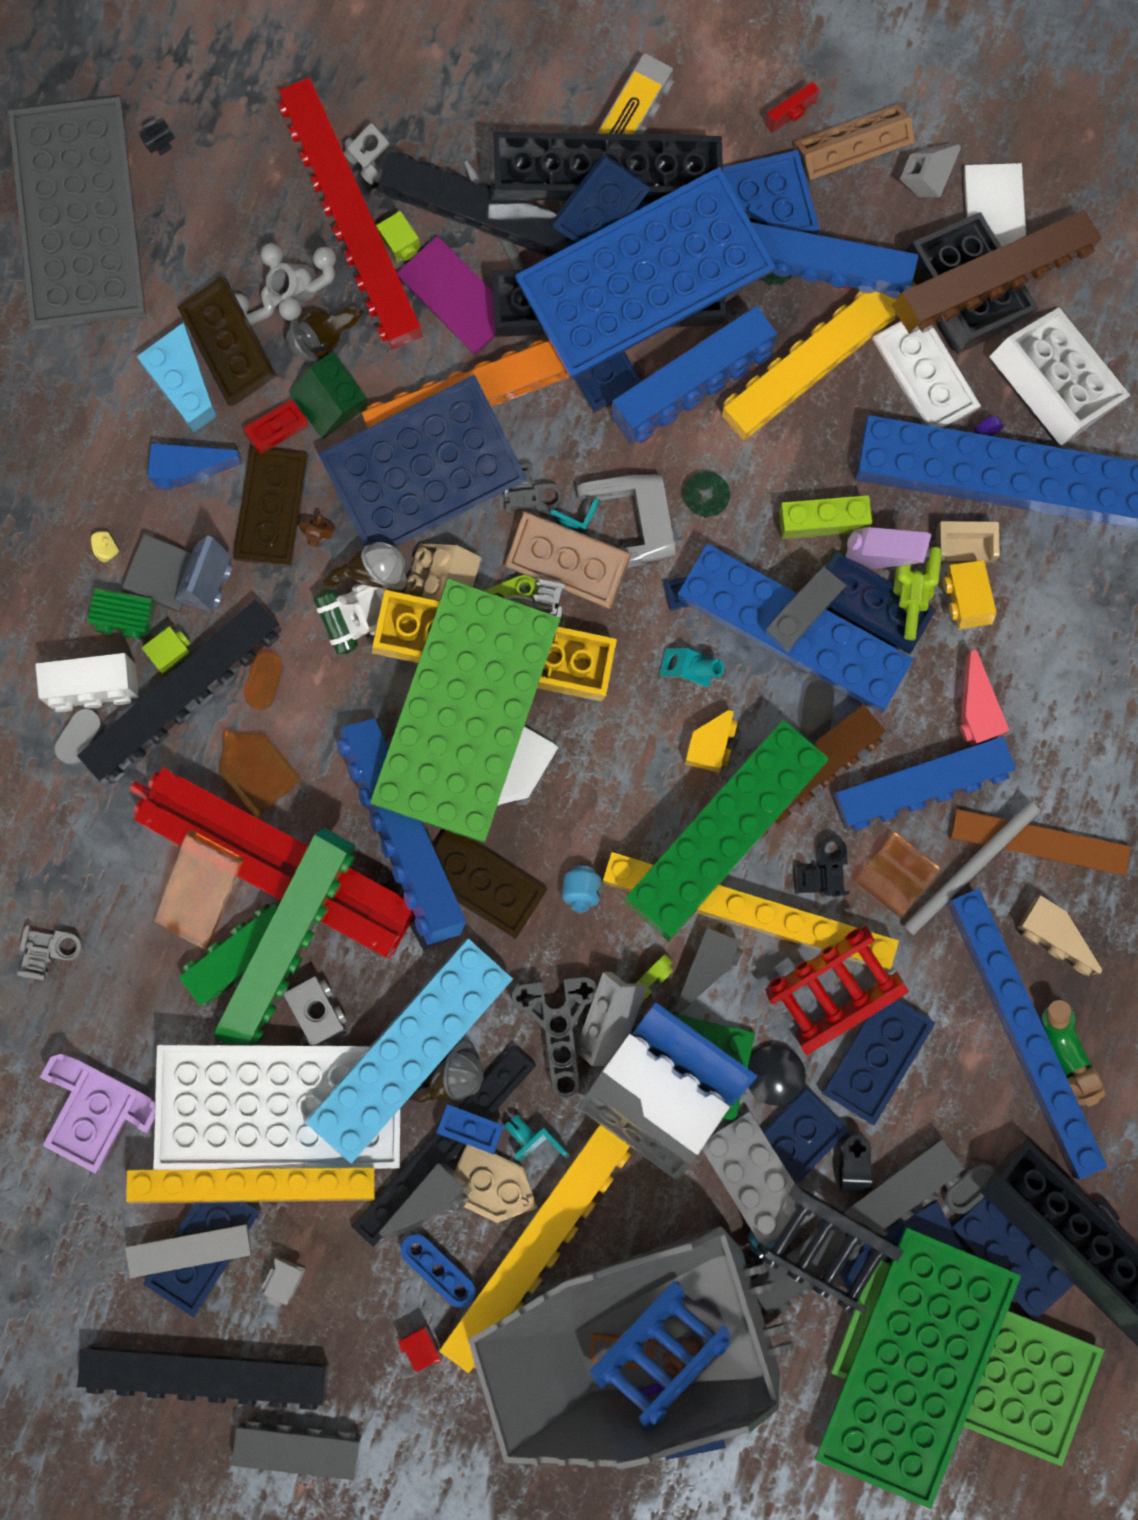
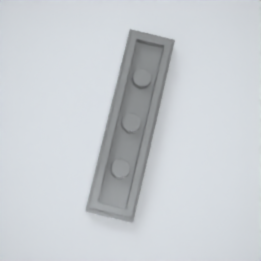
[125,1224,252,1278]

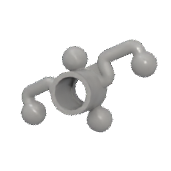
[235,243,336,325]

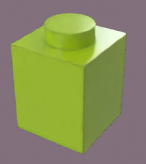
[376,211,421,263]
[142,626,192,676]

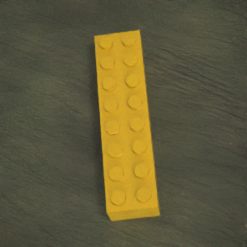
[372,590,617,702]

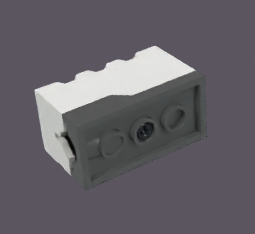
[577,1034,730,1180]

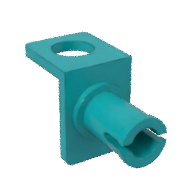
[550,497,601,531]
[659,648,725,687]
[504,1115,570,1162]

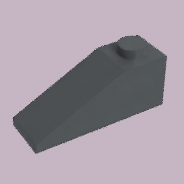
[766,566,846,653]
[673,928,743,1014]
[379,1163,473,1238]

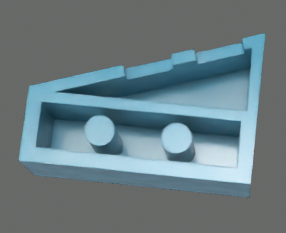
[137,322,217,433]

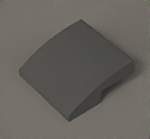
[122,534,191,612]

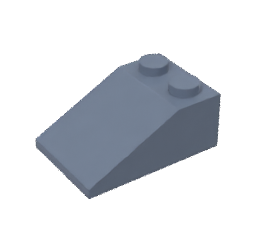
[174,535,233,613]

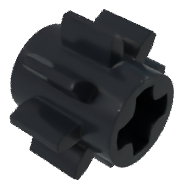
[139,118,175,156]

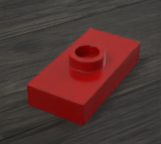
[765,81,820,133]
[243,400,308,455]

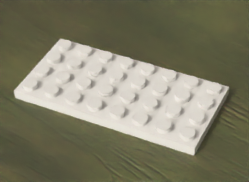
[154,1045,400,1169]

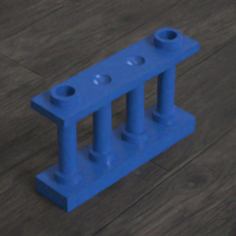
[589,1281,731,1430]

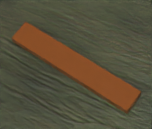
[950,809,1131,876]

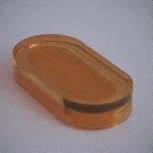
[244,652,283,710]

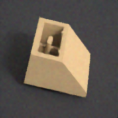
[404,544,482,601]

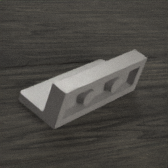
[575,972,647,1066]

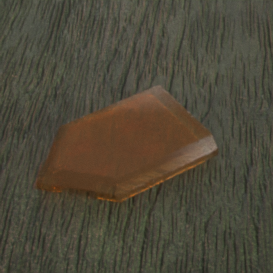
[219,731,302,817]

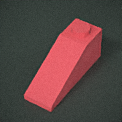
[960,650,1010,747]

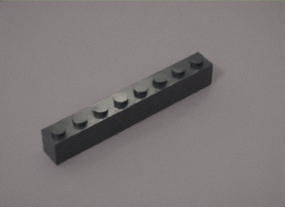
[377,151,575,257]
[77,600,282,786]
[77,1346,329,1410]

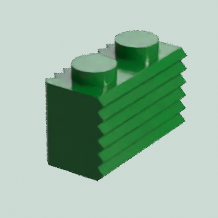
[87,588,157,640]

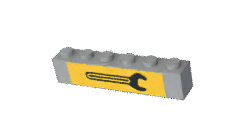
[561,53,675,206]

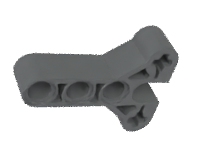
[511,977,597,1099]

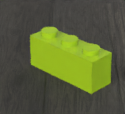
[779,495,872,539]

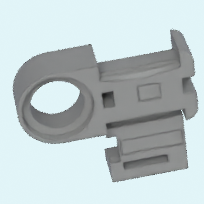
[505,576,565,626]
[17,926,84,981]

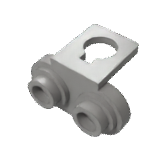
[343,124,390,185]

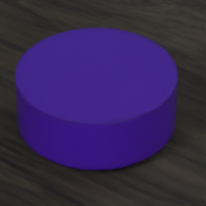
[973,416,1004,436]

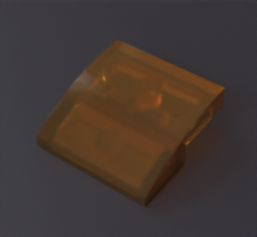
[855,832,940,918]

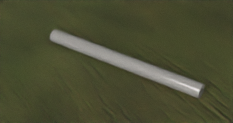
[903,801,1041,935]

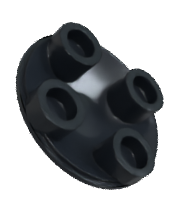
[748,1045,806,1106]

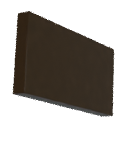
[177,276,277,406]
[233,446,309,568]
[434,830,548,939]

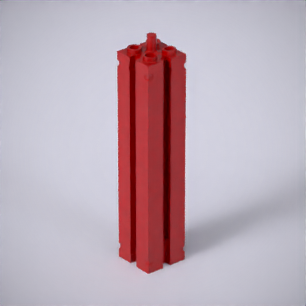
[129,768,415,961]

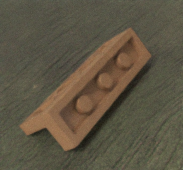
[793,104,915,180]

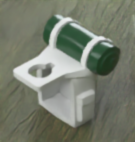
[313,583,388,654]

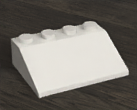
[989,307,1130,446]

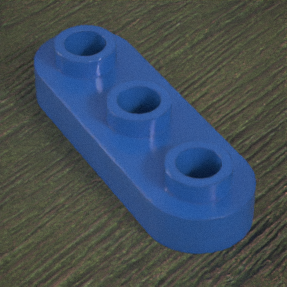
[401,1234,476,1308]

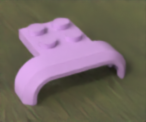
[40,1054,155,1174]

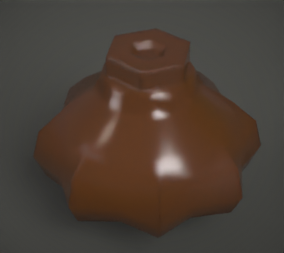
[299,515,336,547]

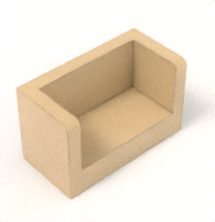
[936,521,1000,563]

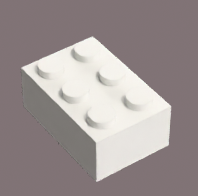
[36,653,139,712]

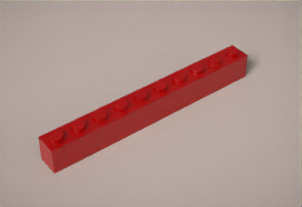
[277,77,423,350]

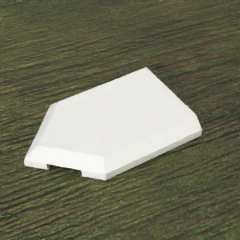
[497,727,558,806]

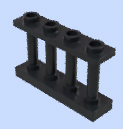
[757,1184,904,1314]

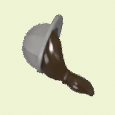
[323,542,407,591]

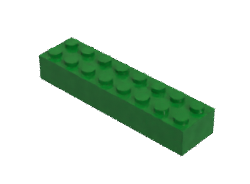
[624,720,829,942]

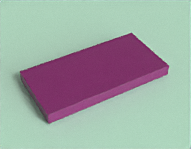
[397,236,495,356]

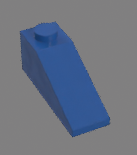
[147,443,242,490]

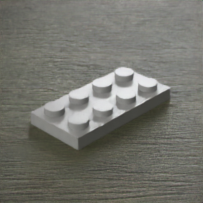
[702,1112,815,1246]

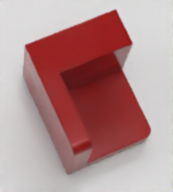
[397,1325,443,1372]

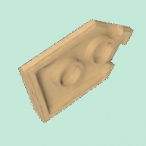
[455,1145,537,1223]

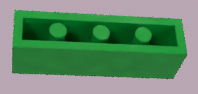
[178,904,278,1007]

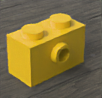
[943,560,997,630]

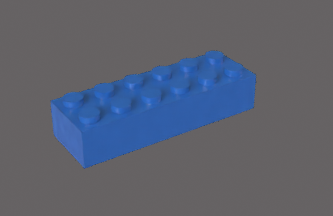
[611,306,777,445]

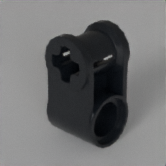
[839,1132,873,1191]

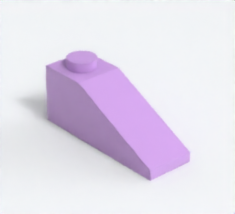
[846,527,931,569]

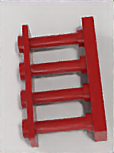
[765,926,909,1055]

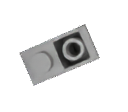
[900,144,961,197]

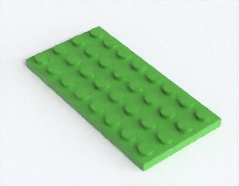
[370,579,561,843]
[830,1260,1105,1466]

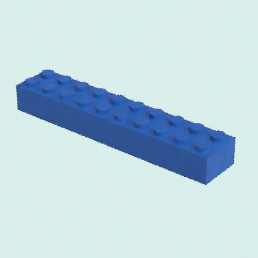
[855,415,1138,529]

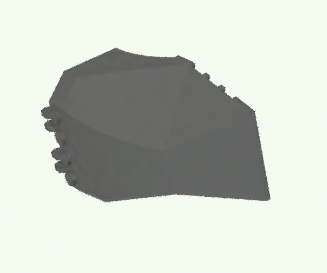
[468,1227,795,1469]

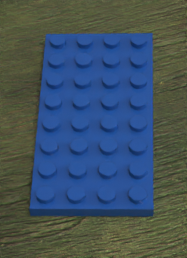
[515,167,776,379]

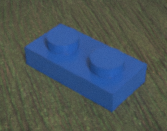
[437,1104,504,1154]

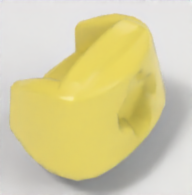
[91,531,119,562]

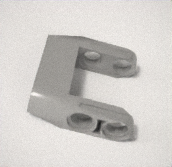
[577,474,676,568]

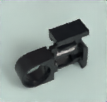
[794,837,849,897]

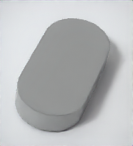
[55,709,102,764]

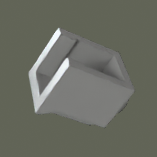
[262,1256,306,1307]

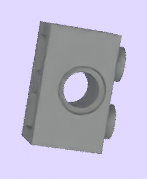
[284,976,347,1046]

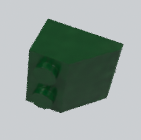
[289,351,369,439]

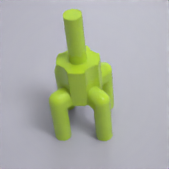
[893,547,942,640]

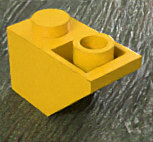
[685,710,738,772]

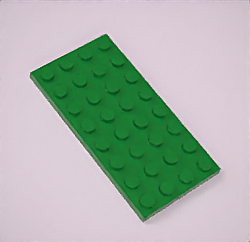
[814,1227,1021,1509]

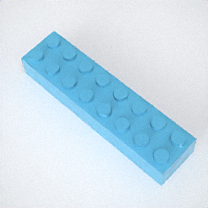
[303,939,513,1164]

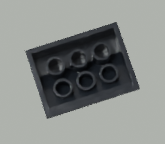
[905,212,1038,354]

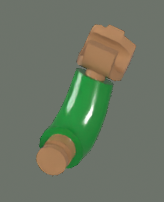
[1041,1000,1106,1107]

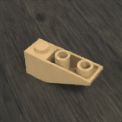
[1017,896,1102,976]

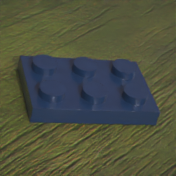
[551,153,651,243]

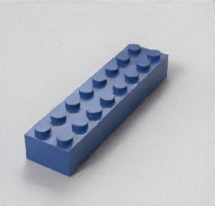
[678,544,914,714]

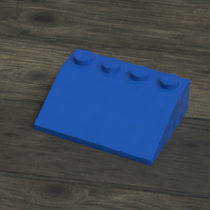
[632,1002,757,1107]

